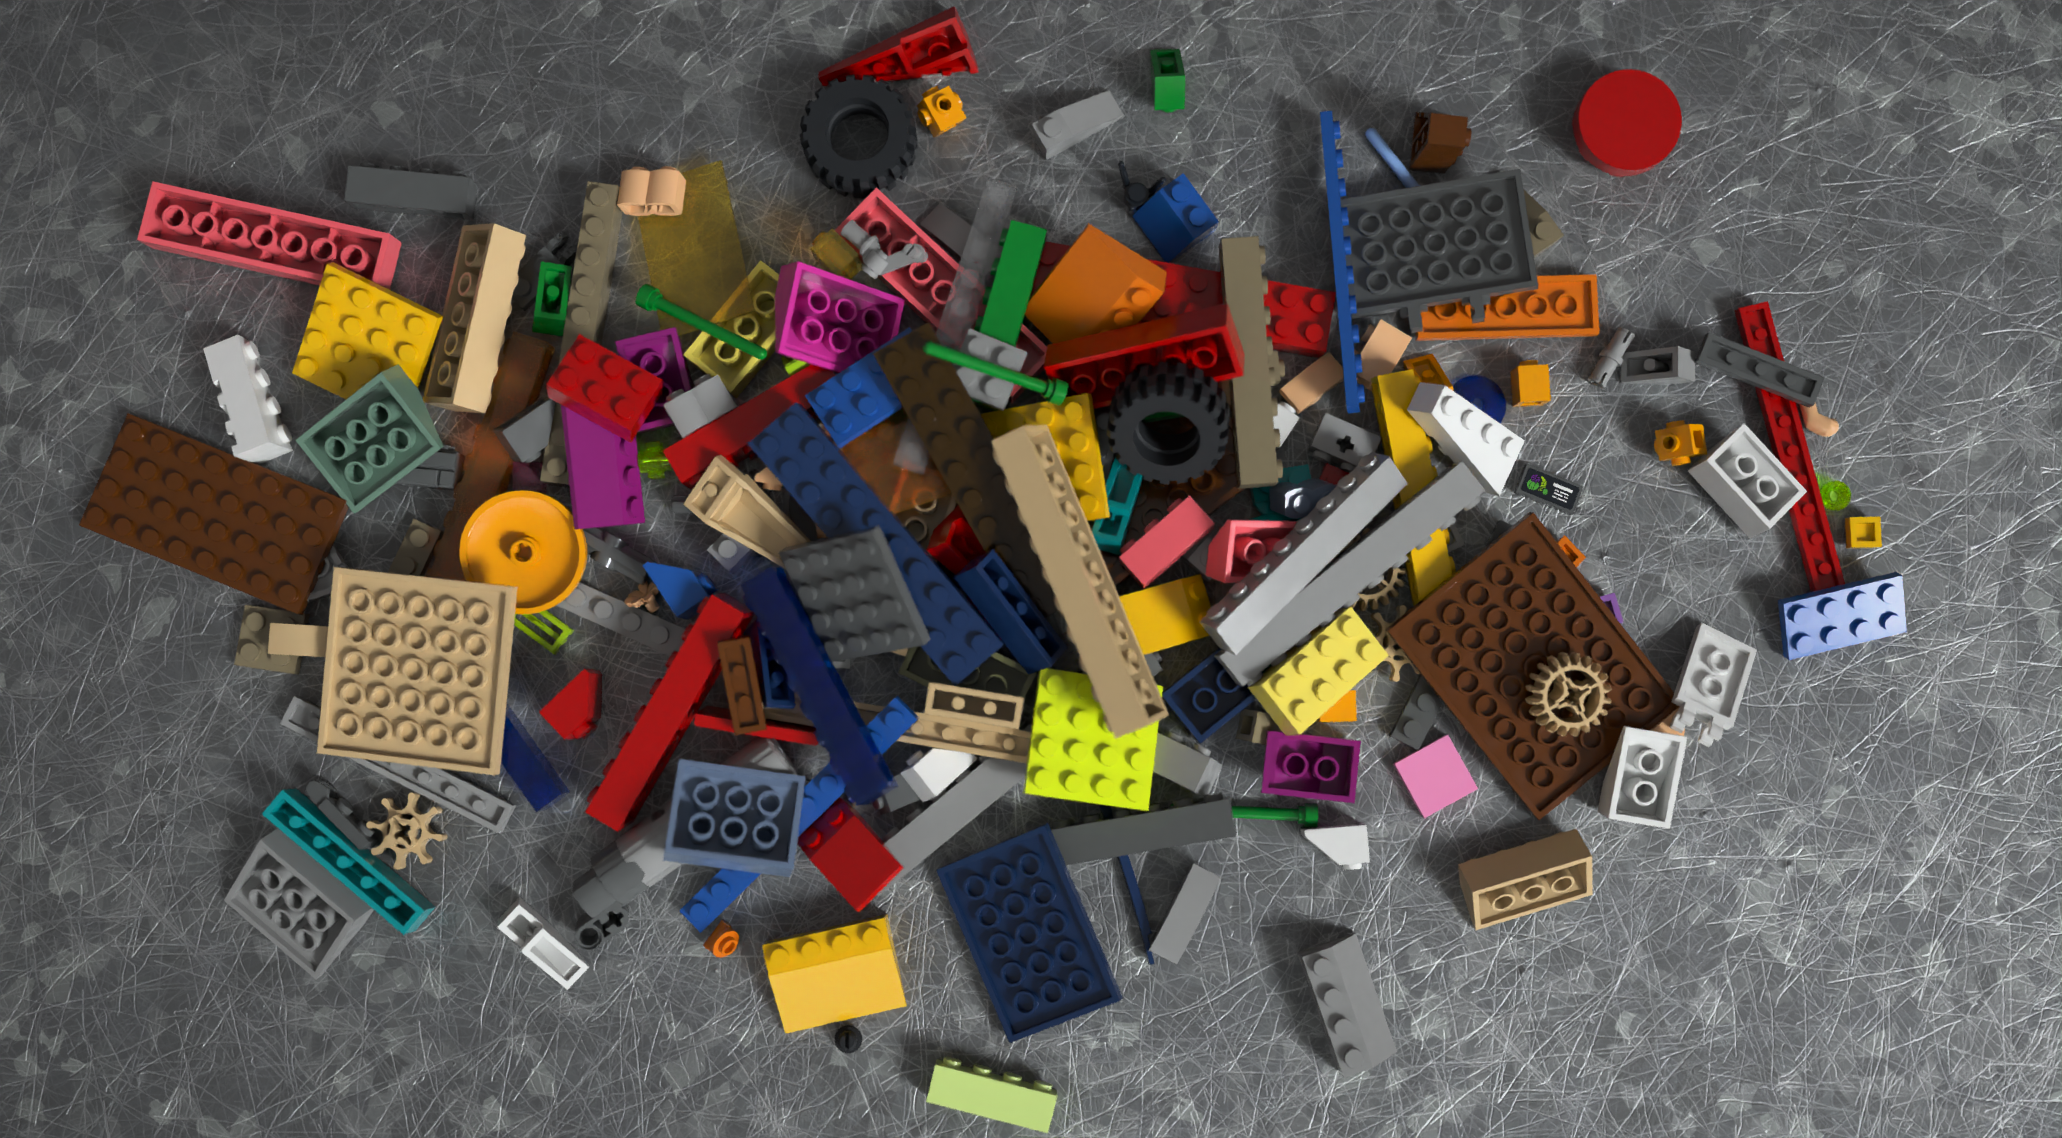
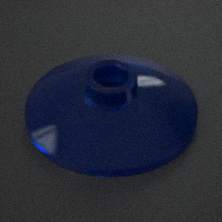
[1453,375,1506,423]

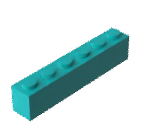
[262,788,435,935]

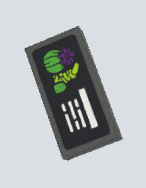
[1514,464,1584,515]

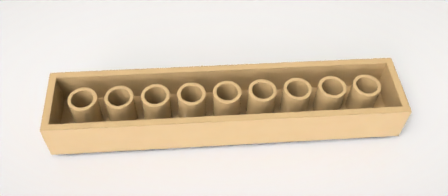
[991,425,1169,739]

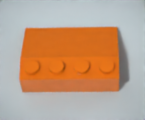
[1025,223,1166,344]

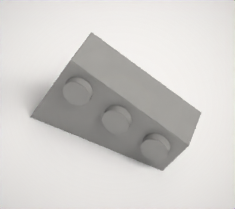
[1153,730,1222,797]

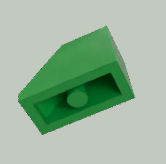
[1150,49,1185,112]
[532,261,572,337]

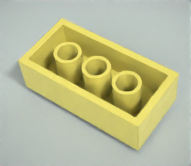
[683,260,779,399]
[1248,607,1389,736]

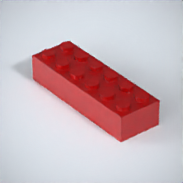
[1044,303,1244,409]
[662,364,835,490]

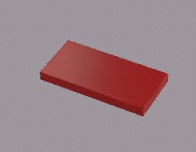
[694,705,827,746]

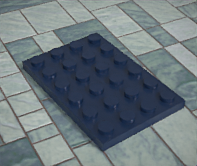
[936,823,1123,1043]

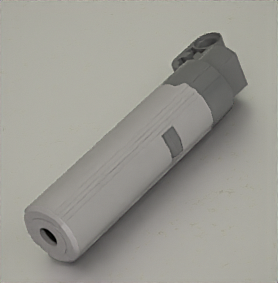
[572,736,798,951]

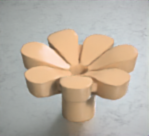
[624,581,660,613]

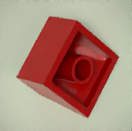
[539,668,603,739]

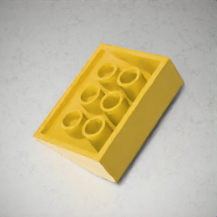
[762,914,907,1034]

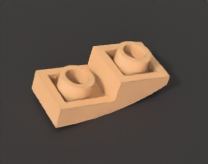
[1279,352,1344,414]

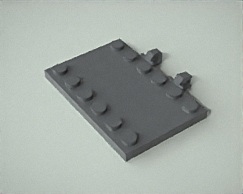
[1341,169,1538,333]

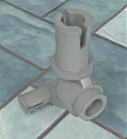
[841,220,928,279]

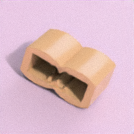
[617,166,686,216]

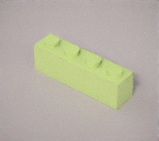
[926,1057,1057,1133]

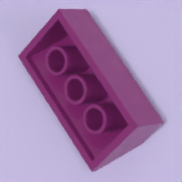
[561,405,645,529]

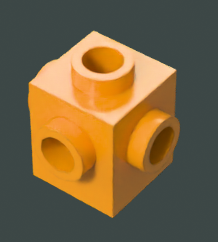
[917,86,966,138]
[1654,420,1707,466]

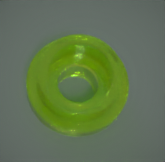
[1820,481,1851,511]

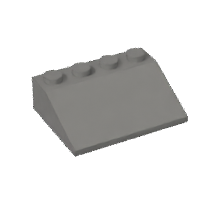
[224,828,374,980]

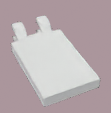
[1669,623,1757,747]

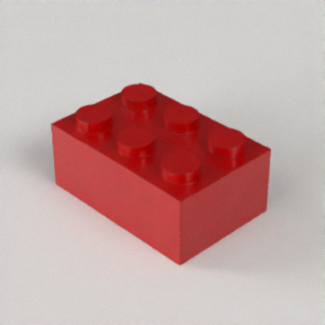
[546,334,663,443]

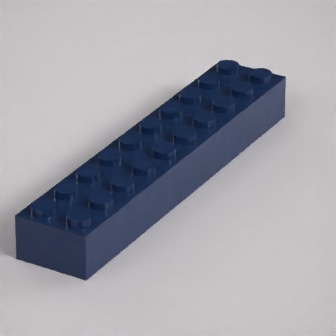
[748,402,1004,686]

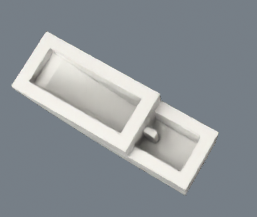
[497,897,589,990]

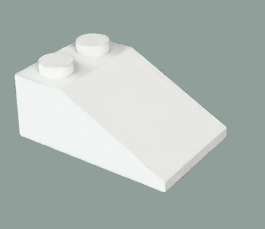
[1598,726,1687,829]

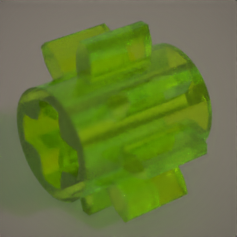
[638,441,673,480]

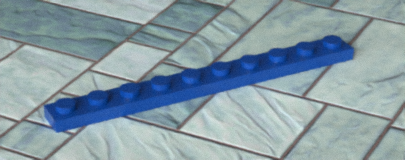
[1320,110,1365,414]
[679,696,919,933]

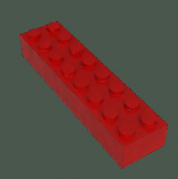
[585,593,756,831]

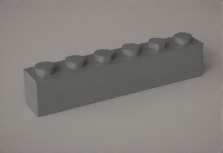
[1050,792,1237,865]

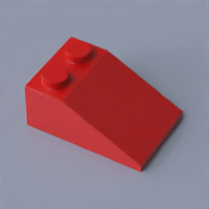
[797,797,904,912]

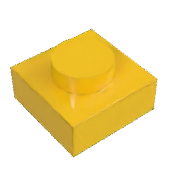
[1845,517,1882,548]

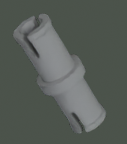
[1587,327,1635,389]

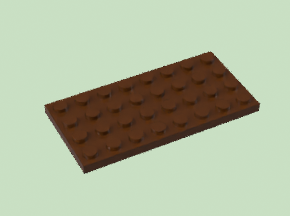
[79,413,349,615]

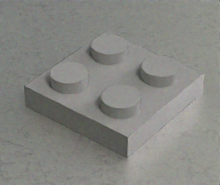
[954,328,1027,411]

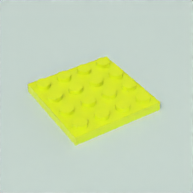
[1023,668,1163,811]

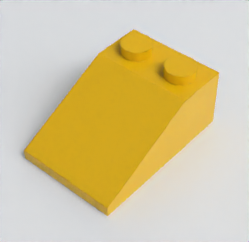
[1119,574,1211,655]

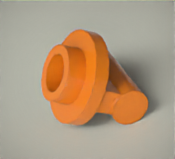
[703,919,739,958]

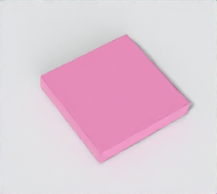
[1393,734,1478,818]

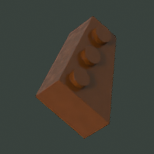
[1409,112,1472,174]

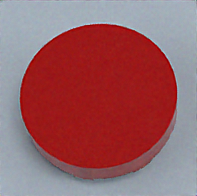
[1572,69,1682,177]

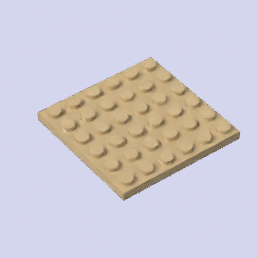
[317,567,517,775]

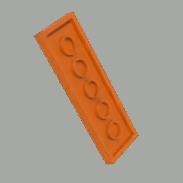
[1415,274,1599,341]

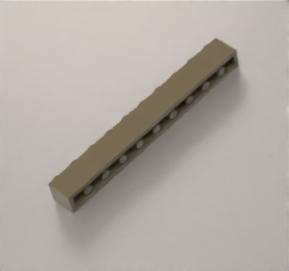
[540,181,623,488]

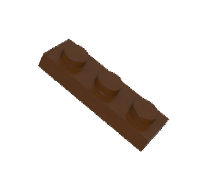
[717,635,767,735]

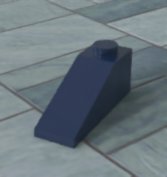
[742,619,796,709]

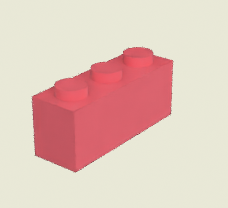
[1119,496,1215,589]

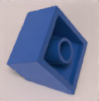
[1132,173,1219,263]
[642,562,718,620]

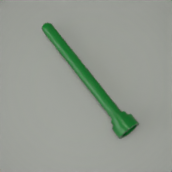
[635,284,767,360]
[923,342,1068,406]
[1170,803,1318,828]

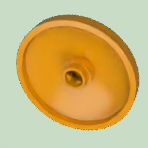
[459,490,587,614]

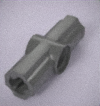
[583,528,657,585]

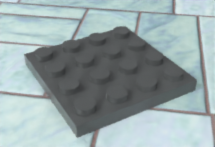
[779,525,931,662]

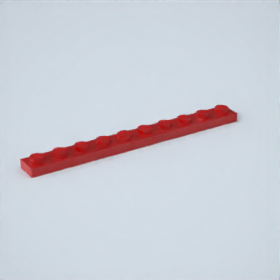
[1734,301,1845,592]

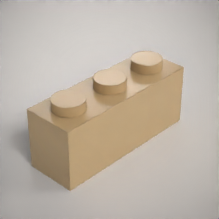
[924,682,1024,729]

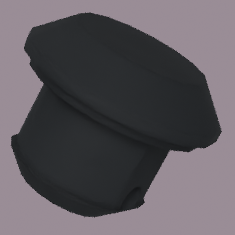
[834,1025,862,1053]

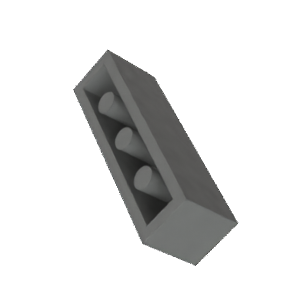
[344,163,478,220]

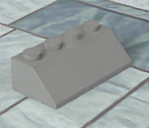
[1297,933,1397,1078]

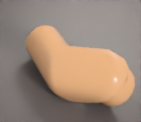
[1799,402,1839,437]

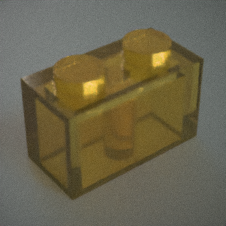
[810,228,862,280]

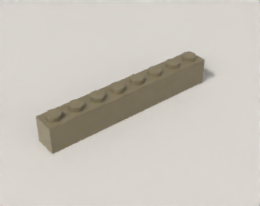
[1218,236,1283,489]

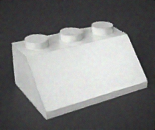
[1688,423,1807,538]

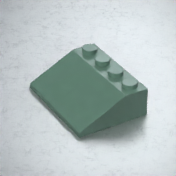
[295,364,444,514]

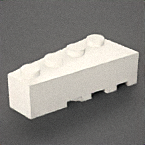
[203,335,293,464]
[1407,382,1525,496]

